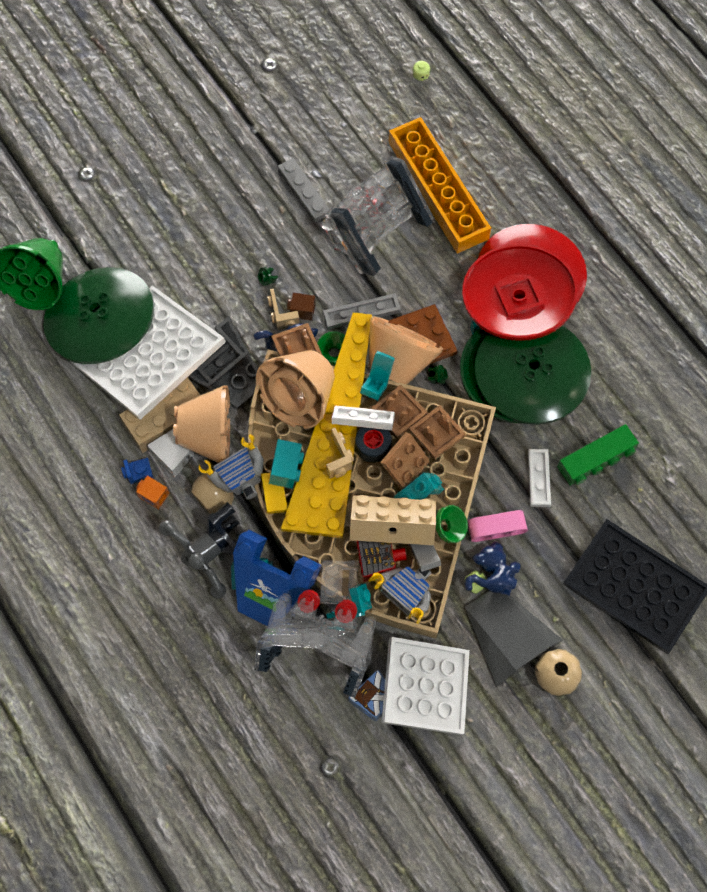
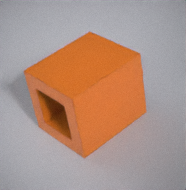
[136,475,170,510]

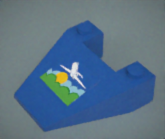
[233,530,322,629]

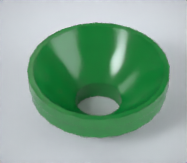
[317,331,345,365]
[436,505,468,543]

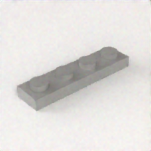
[278,158,331,222]
[323,293,401,330]

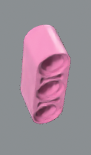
[467,510,528,542]

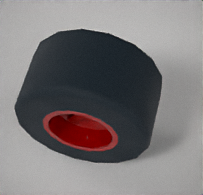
[355,427,392,463]

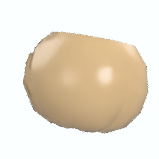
[191,473,234,514]
[535,649,582,696]

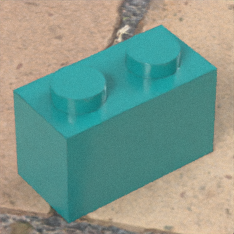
[269,439,304,489]

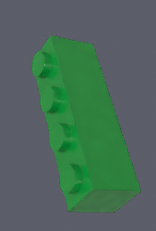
[557,424,639,486]

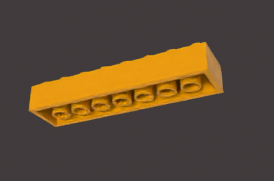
[389,117,491,254]

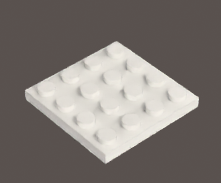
[382,637,470,735]

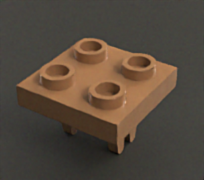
[271,323,322,357]
[371,385,428,439]
[409,405,466,460]
[380,432,430,490]

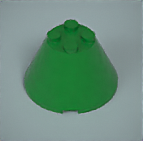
[0,238,63,310]

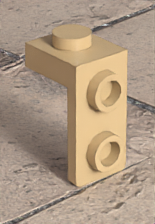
[267,288,299,330]
[326,428,354,479]

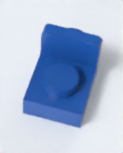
[121,458,154,484]

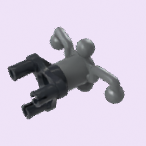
[159,502,250,599]

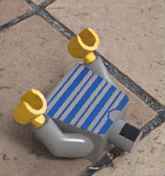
[199,434,264,499]
[368,566,431,624]

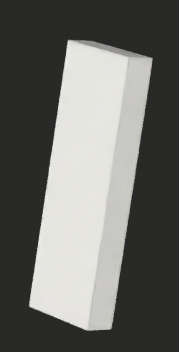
[332,406,395,430]
[528,449,551,507]

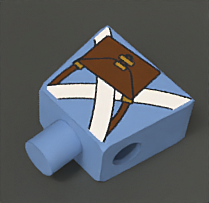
[349,670,385,722]

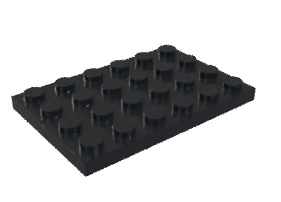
[563,519,707,654]

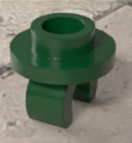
[257,267,278,286]
[428,365,448,384]

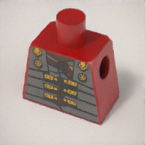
[357,541,406,583]

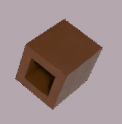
[287,292,316,321]

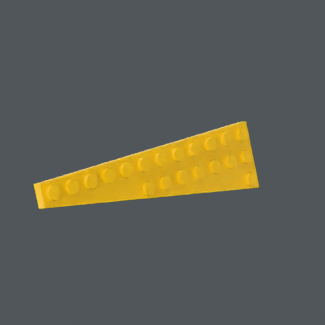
[281,312,372,538]

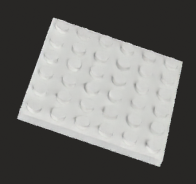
[70,286,226,420]

